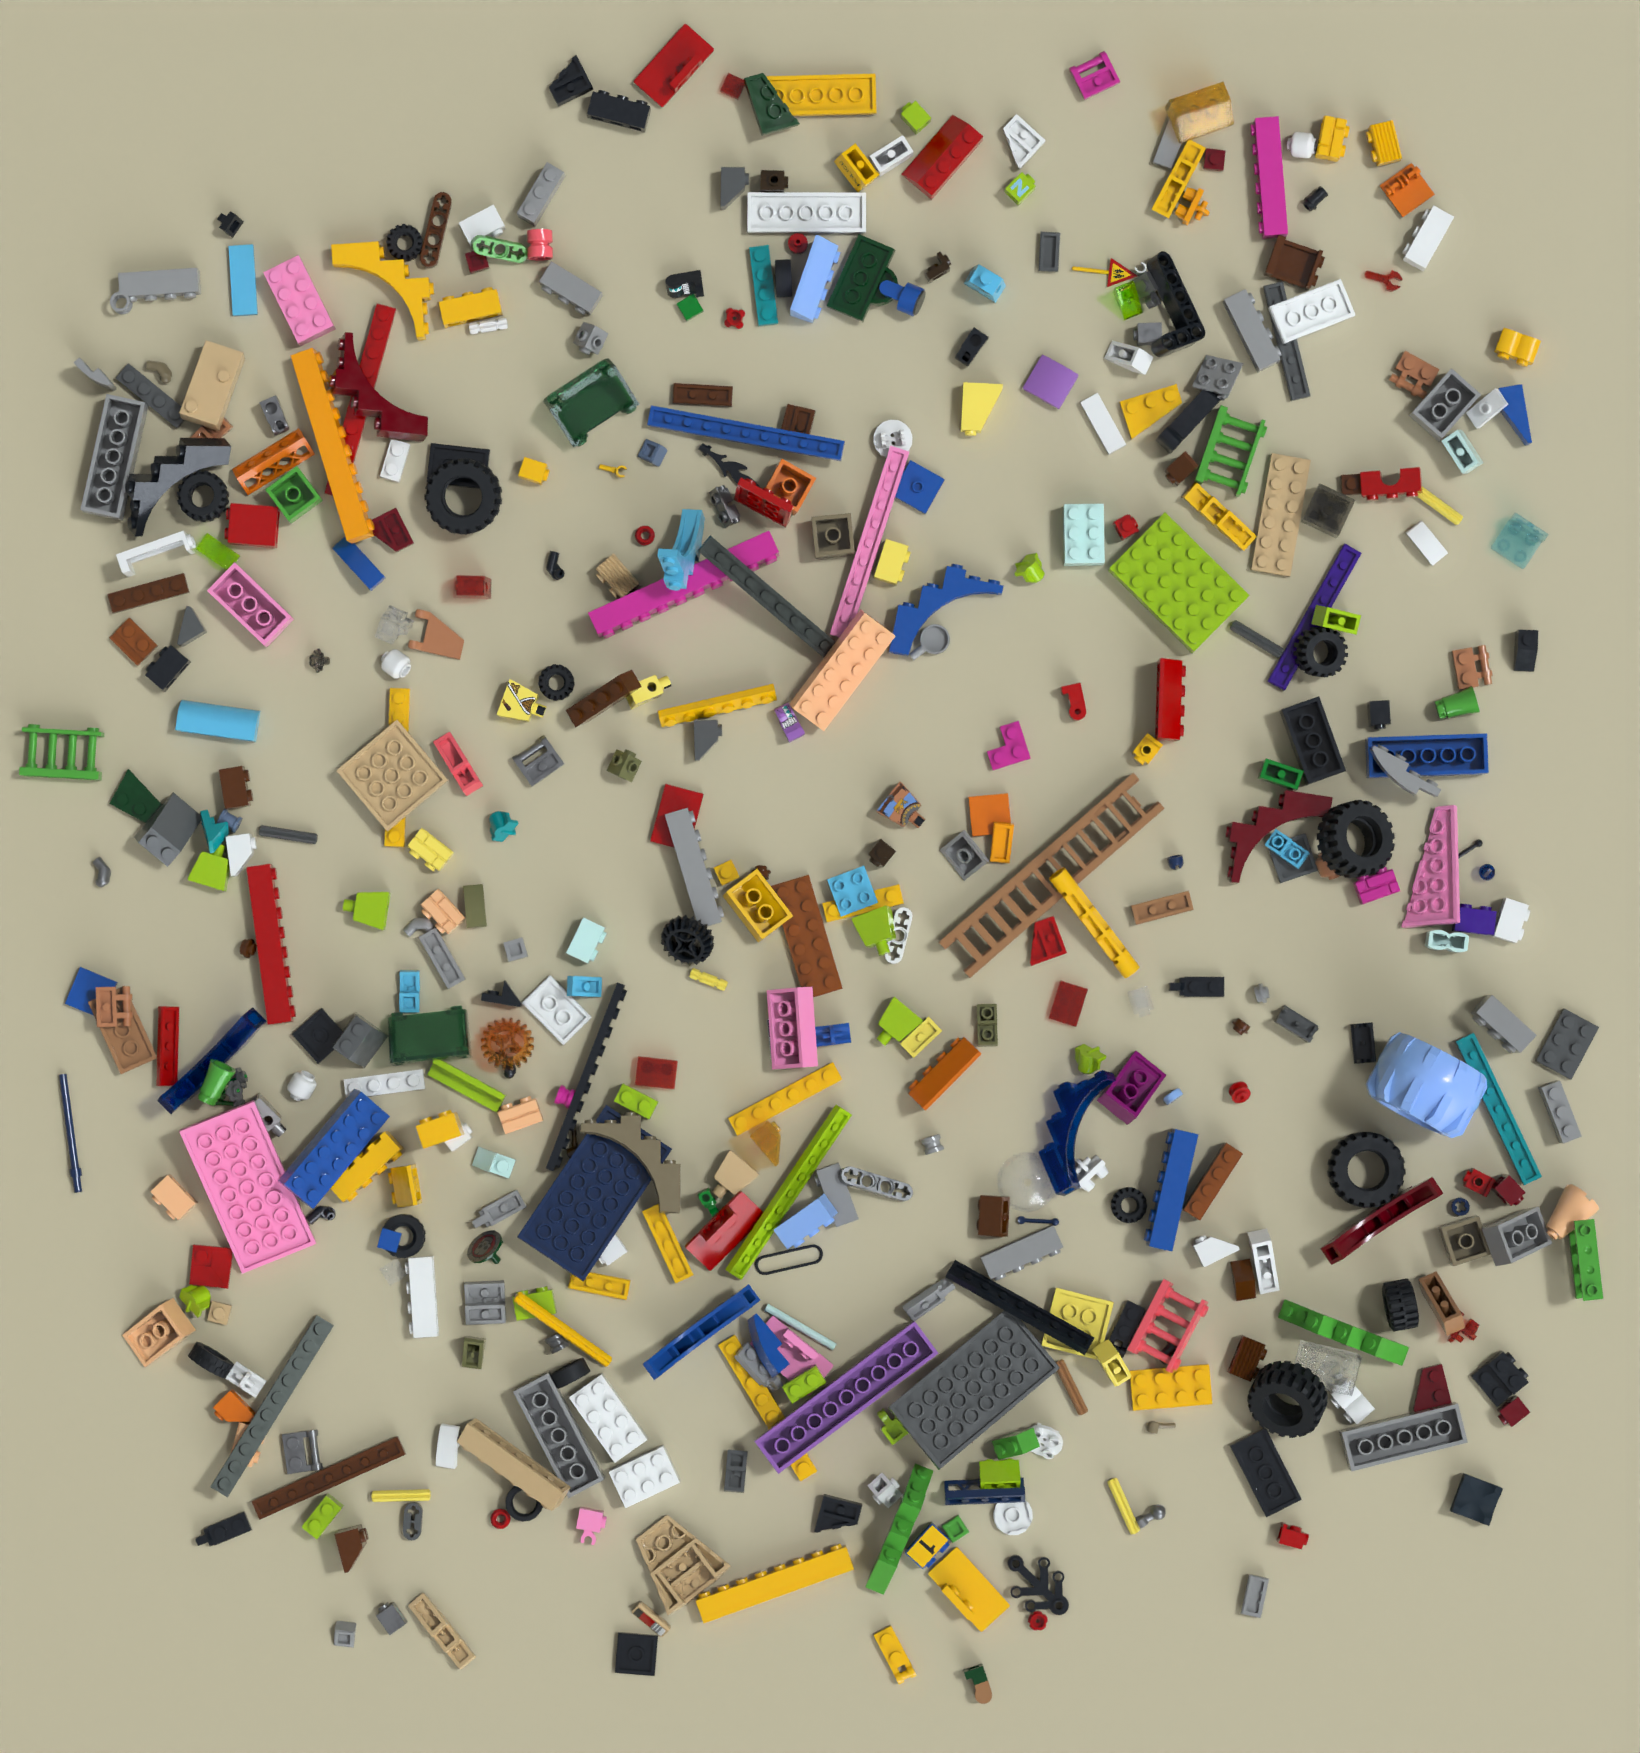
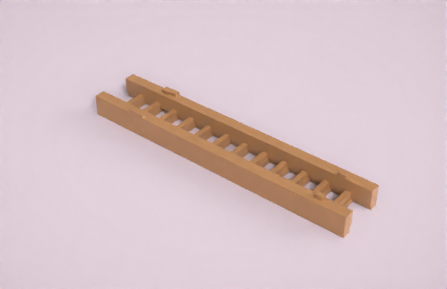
[938,773,1165,978]

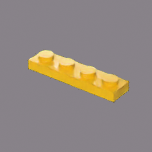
[822,884,904,922]
[642,1204,694,1284]

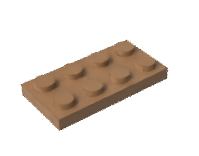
[88,987,157,1074]

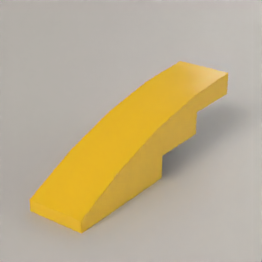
[1152,139,1206,218]
[1182,482,1257,551]

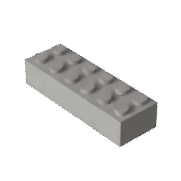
[80,394,149,521]
[513,1372,605,1498]
[1339,1402,1468,1471]

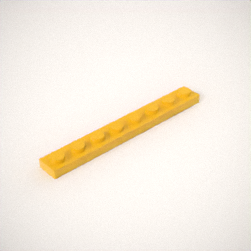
[384,688,410,847]
[718,1335,817,1482]

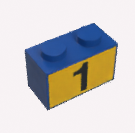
[905,1522,950,1569]

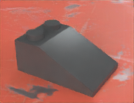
[134,792,201,867]

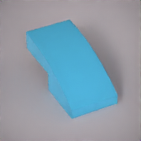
[399,970,420,1013]

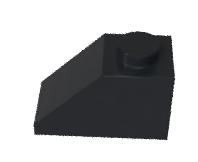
[1514,630,1538,672]

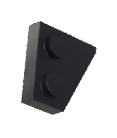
[549,55,593,107]
[814,1494,862,1533]

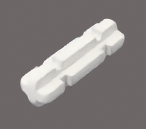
[469,318,508,334]

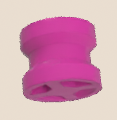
[554,1085,576,1109]

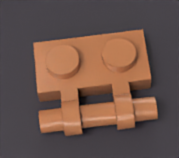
[1389,351,1440,399]
[1452,645,1493,690]
[96,986,133,1027]

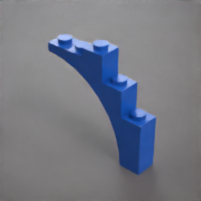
[889,564,1003,656]
[643,1284,760,1380]

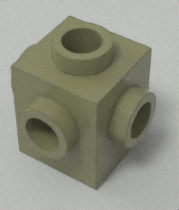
[607,749,642,782]

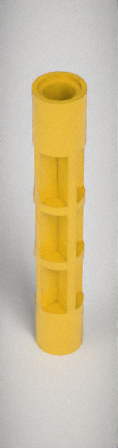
[1049,867,1140,978]

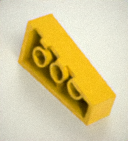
[330,1131,404,1202]

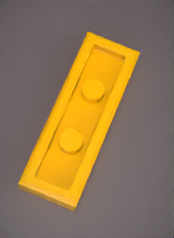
[568,1272,631,1300]

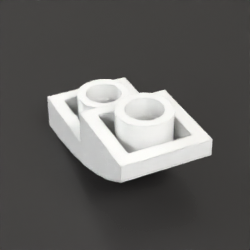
[1406,520,1448,566]
[436,1423,461,1469]

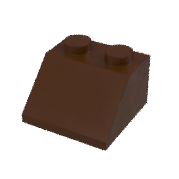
[334,1524,369,1573]

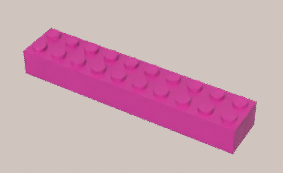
[588,531,779,639]

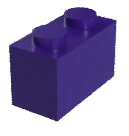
[1452,904,1497,935]

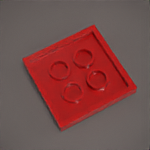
[734,478,794,528]

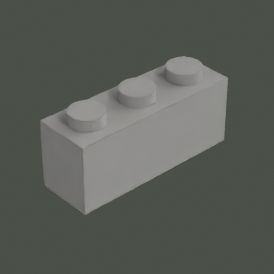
[517,162,565,227]
[539,261,603,315]
[1538,1080,1582,1144]
[814,1162,859,1227]

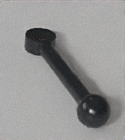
[1458,839,1483,859]

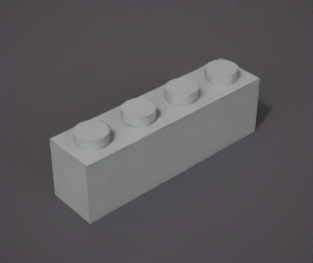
[1223,289,1282,373]
[980,1225,1063,1281]

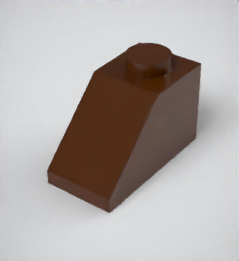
[1165,451,1198,486]

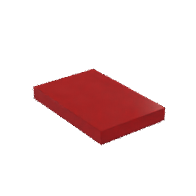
[650,784,704,848]

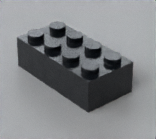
[1280,696,1346,785]

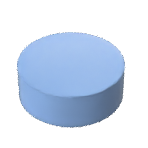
[1163,1088,1183,1105]

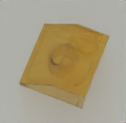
[750,1120,781,1167]

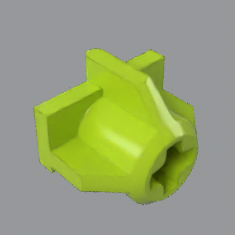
[1014,553,1045,583]
[1075,1044,1106,1074]
[179,1285,211,1318]

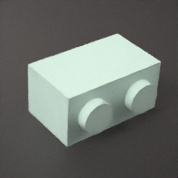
[1442,430,1483,474]
[566,917,607,964]

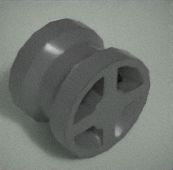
[545,1333,569,1354]

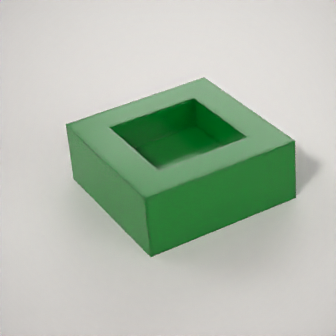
[677,294,704,321]

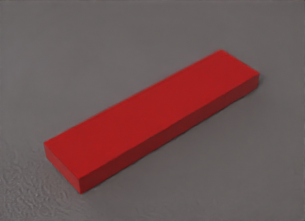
[156,1006,179,1086]

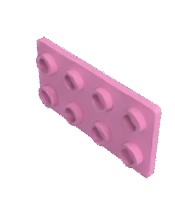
[749,1316,833,1396]

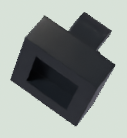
[217,211,244,238]

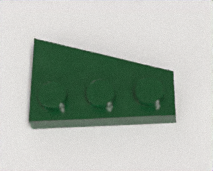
[744,73,800,136]
[109,769,162,823]

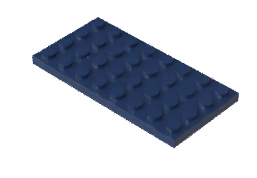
[517,1105,672,1281]

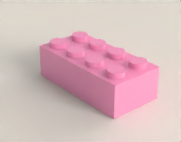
[263,255,336,347]
[207,562,294,647]

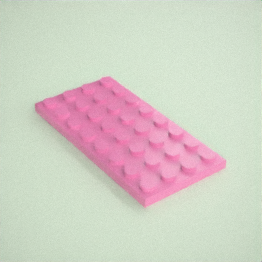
[179,1100,316,1274]

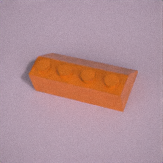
[908,1037,981,1111]

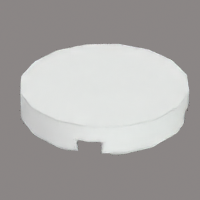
[993,1500,1033,1535]

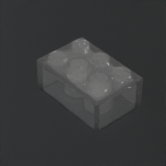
[1294,1340,1362,1396]

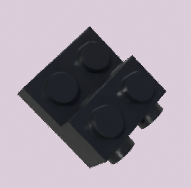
[1471,1351,1529,1407]

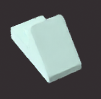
[472,1146,516,1178]

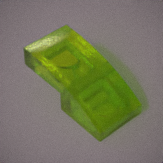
[196,533,240,570]

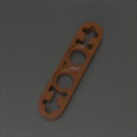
[420,192,452,268]

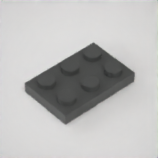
[1535,1008,1599,1080]

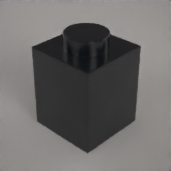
[1367,700,1391,730]

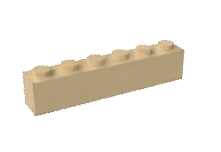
[457,1418,571,1511]

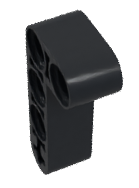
[1156,390,1221,454]

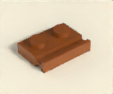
[109,618,158,666]

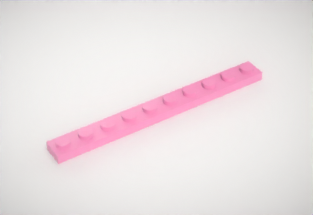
[830,446,910,637]

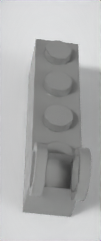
[110,268,201,314]

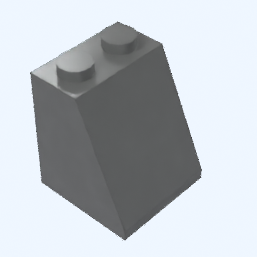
[332,1012,388,1068]

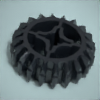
[661,915,714,966]

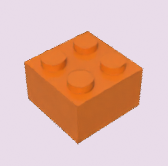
[765,459,816,516]

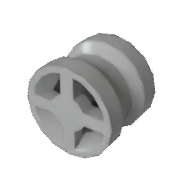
[921,1134,944,1155]

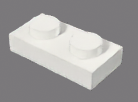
[380,439,411,483]

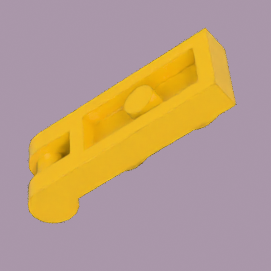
[873,1625,917,1685]

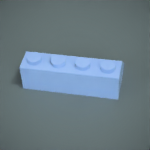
[790,235,841,323]

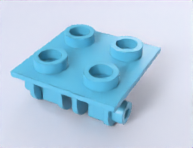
[827,866,878,917]

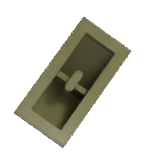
[462,1336,486,1369]

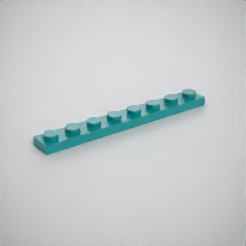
[1455,1033,1542,1185]

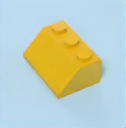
[723,869,793,943]

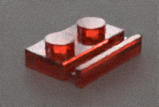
[1049,980,1088,1027]
[635,1056,678,1089]

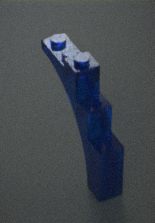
[157,1007,267,1114]
[1038,1070,1116,1196]

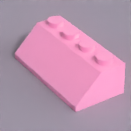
[767,987,818,1070]

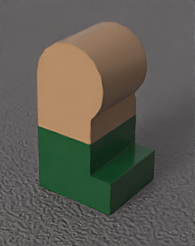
[964,1664,992,1704]

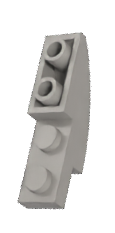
[1370,744,1441,797]

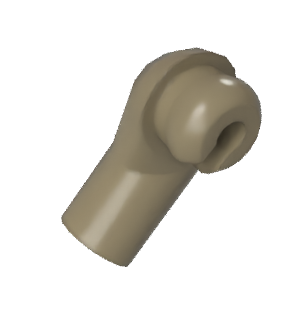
[146,360,172,383]

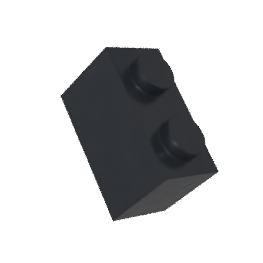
[145,645,191,692]

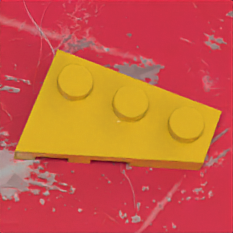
[1119,384,1182,440]

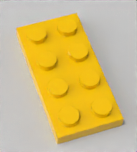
[1129,1364,1212,1411]

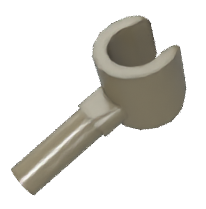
[1147,1421,1176,1434]

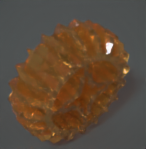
[481,1018,534,1071]

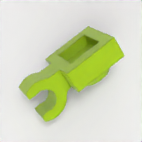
[877,1409,908,1445]

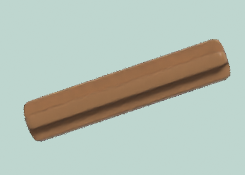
[1056,1359,1088,1415]

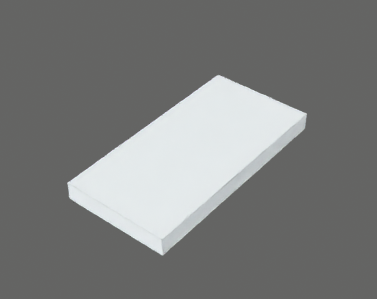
[1268,279,1355,344]

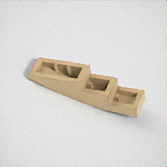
[408,1593,476,1670]

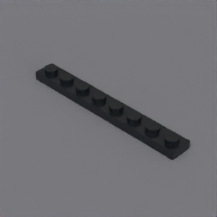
[945,1260,1094,1355]

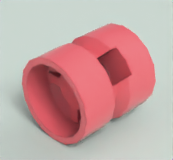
[527,229,553,261]

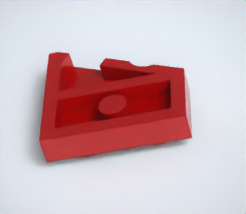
[1030,916,1067,966]

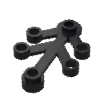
[1007,1555,1069,1615]

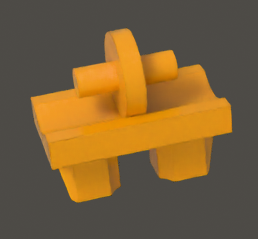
[1174,187,1210,226]

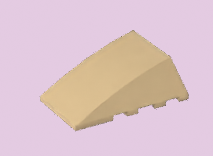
[636,1515,731,1616]

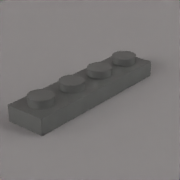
[116,363,185,429]

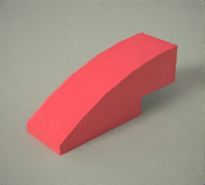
[433,732,483,796]

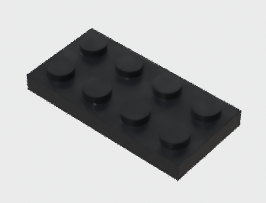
[1230,1428,1302,1518]

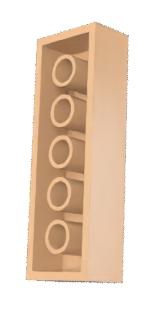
[790,609,895,731]

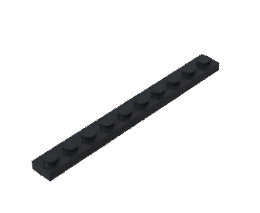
[546,982,627,1171]

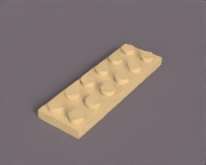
[1251,453,1311,577]

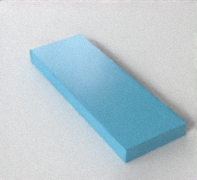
[228,244,258,316]

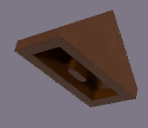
[1230,1259,1256,1301]

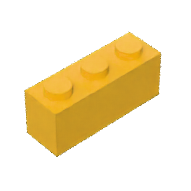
[439,287,503,328]

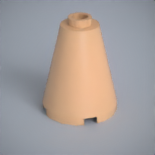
[1546,1184,1599,1240]

